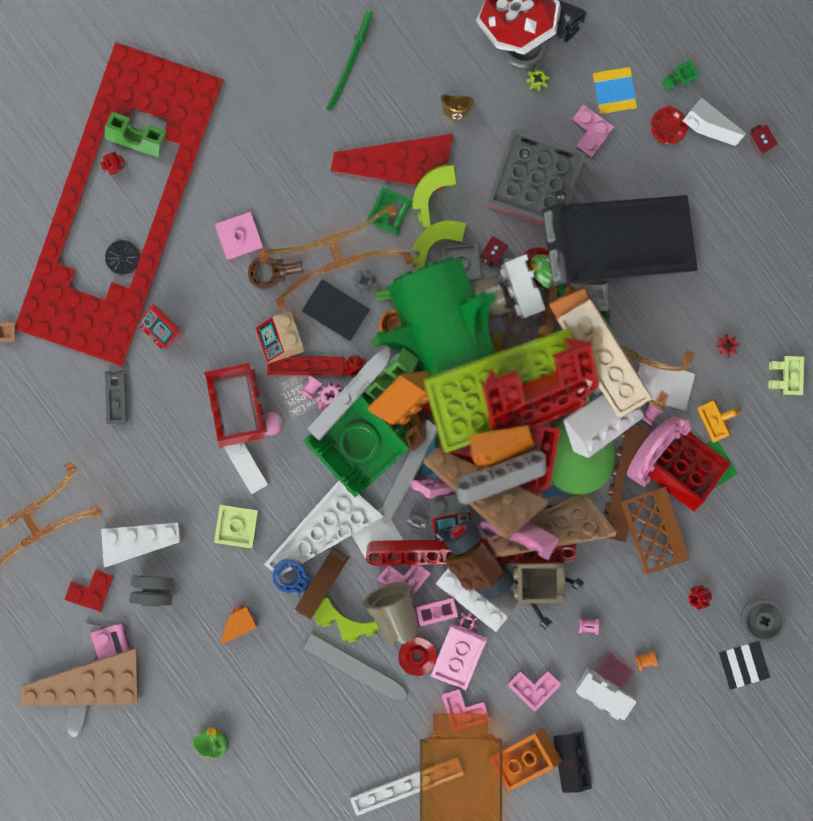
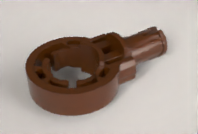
[248,256,303,289]

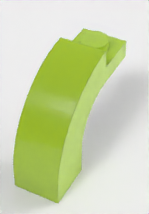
[413,163,457,227]
[412,221,466,272]

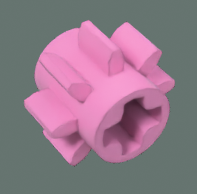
[455,612,478,632]

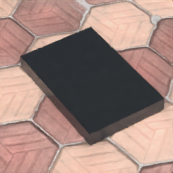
[302,279,370,342]

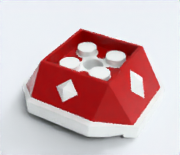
[476,0,561,54]

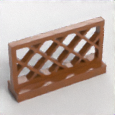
[504,283,557,351]
[621,487,690,575]

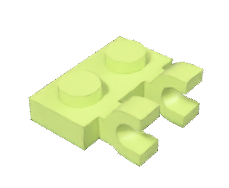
[768,356,804,395]

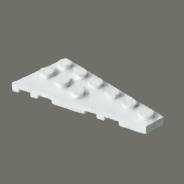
[264,481,384,577]

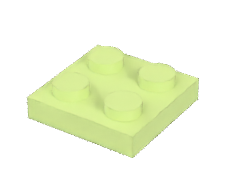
[214,505,258,548]

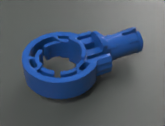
[272,558,311,595]

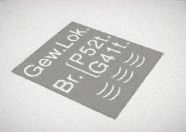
[274,375,320,420]

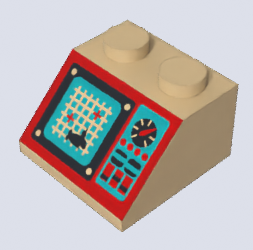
[255,311,304,364]

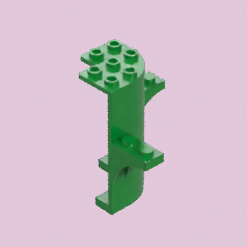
[370,256,497,377]

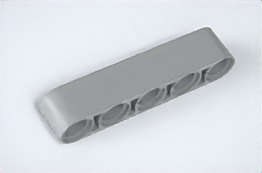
[455,451,547,504]

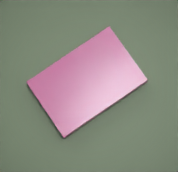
[431,624,487,690]

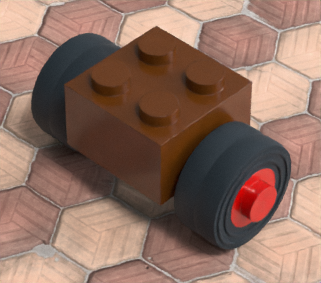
[444,520,514,600]

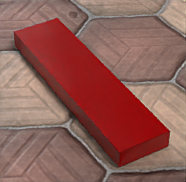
[267,356,344,376]

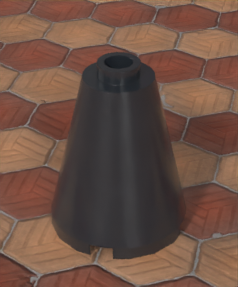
[555,0,587,43]

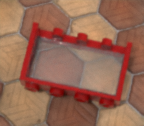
[204,363,267,449]

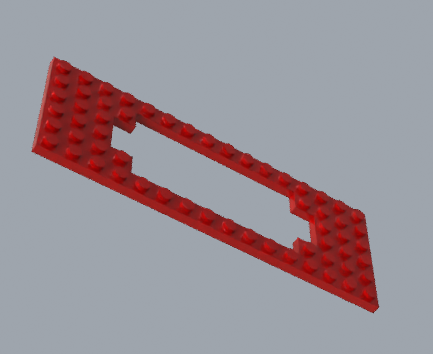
[15,42,223,367]

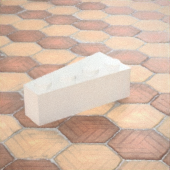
[101,523,182,568]

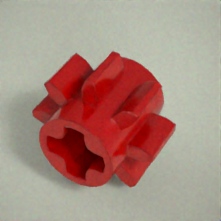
[100,152,125,175]
[715,334,740,358]
[343,355,366,378]
[688,585,712,610]

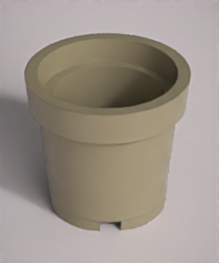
[470,275,512,321]
[364,582,421,645]

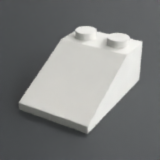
[637,358,695,411]

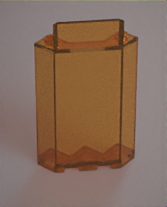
[420,713,502,821]

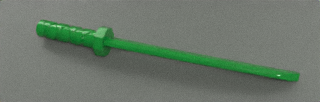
[326,11,373,111]

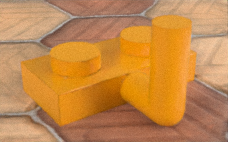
[697,400,742,443]

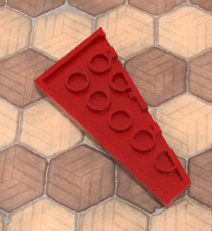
[331,134,453,190]

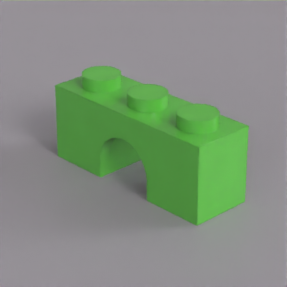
[105,112,166,158]
[365,347,418,400]

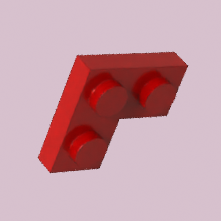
[64,569,114,612]

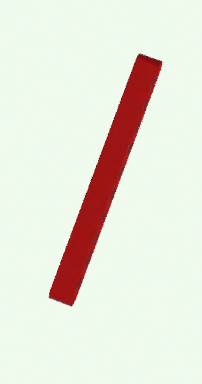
[366,538,577,566]

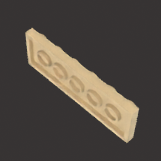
[557,299,653,418]

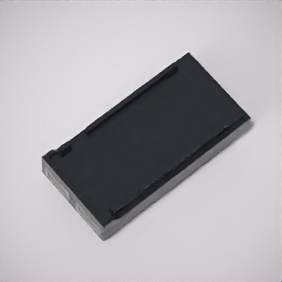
[542,195,698,286]

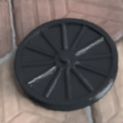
[105,240,140,275]

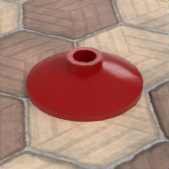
[398,637,437,676]

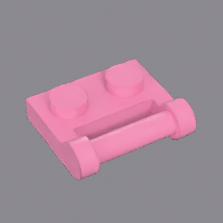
[90,622,130,659]

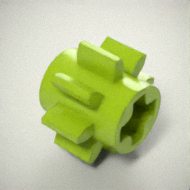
[526,67,550,92]

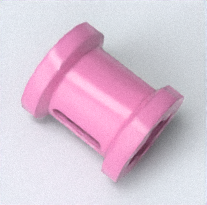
[298,375,323,400]
[641,402,663,427]
[578,616,599,635]

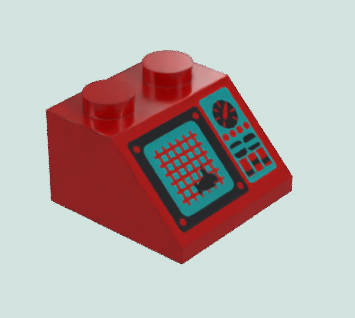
[139,304,183,350]

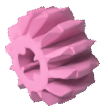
[316,382,345,411]

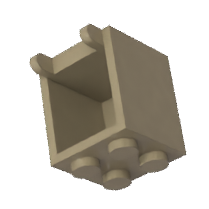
[514,562,565,604]

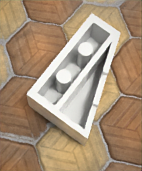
[499,254,545,319]
[575,667,637,720]

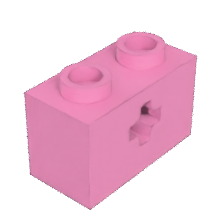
[416,597,458,626]

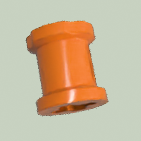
[634,649,658,672]

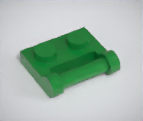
[367,187,413,236]

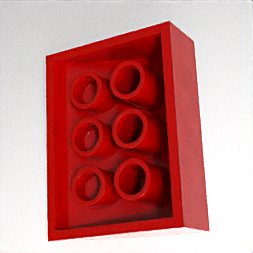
[647,416,730,512]

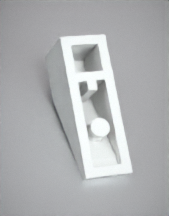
[683,97,746,146]
[224,443,268,494]

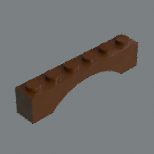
[603,426,651,542]

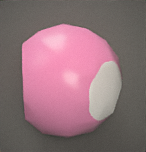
[261,412,283,435]

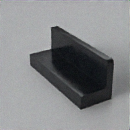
[553,731,592,793]

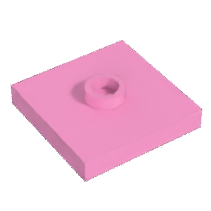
[215,212,263,261]

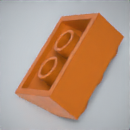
[368,371,430,425]

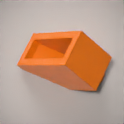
[220,605,258,645]

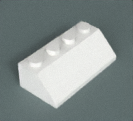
[563,392,644,458]
[436,567,518,632]

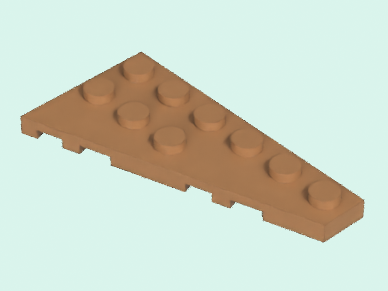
[423,448,548,540]
[486,494,616,558]
[20,647,138,706]

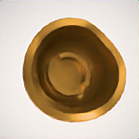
[440,94,474,120]

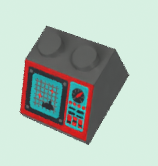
[429,494,471,535]

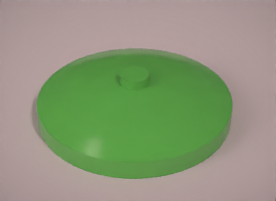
[551,420,615,494]

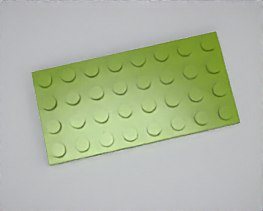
[423,328,589,453]

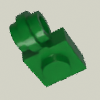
[662,59,700,90]

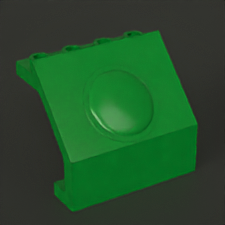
[303,391,410,497]

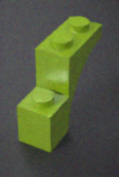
[314,597,379,643]

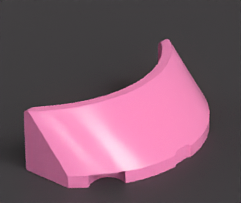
[626,416,692,487]
[478,520,559,559]

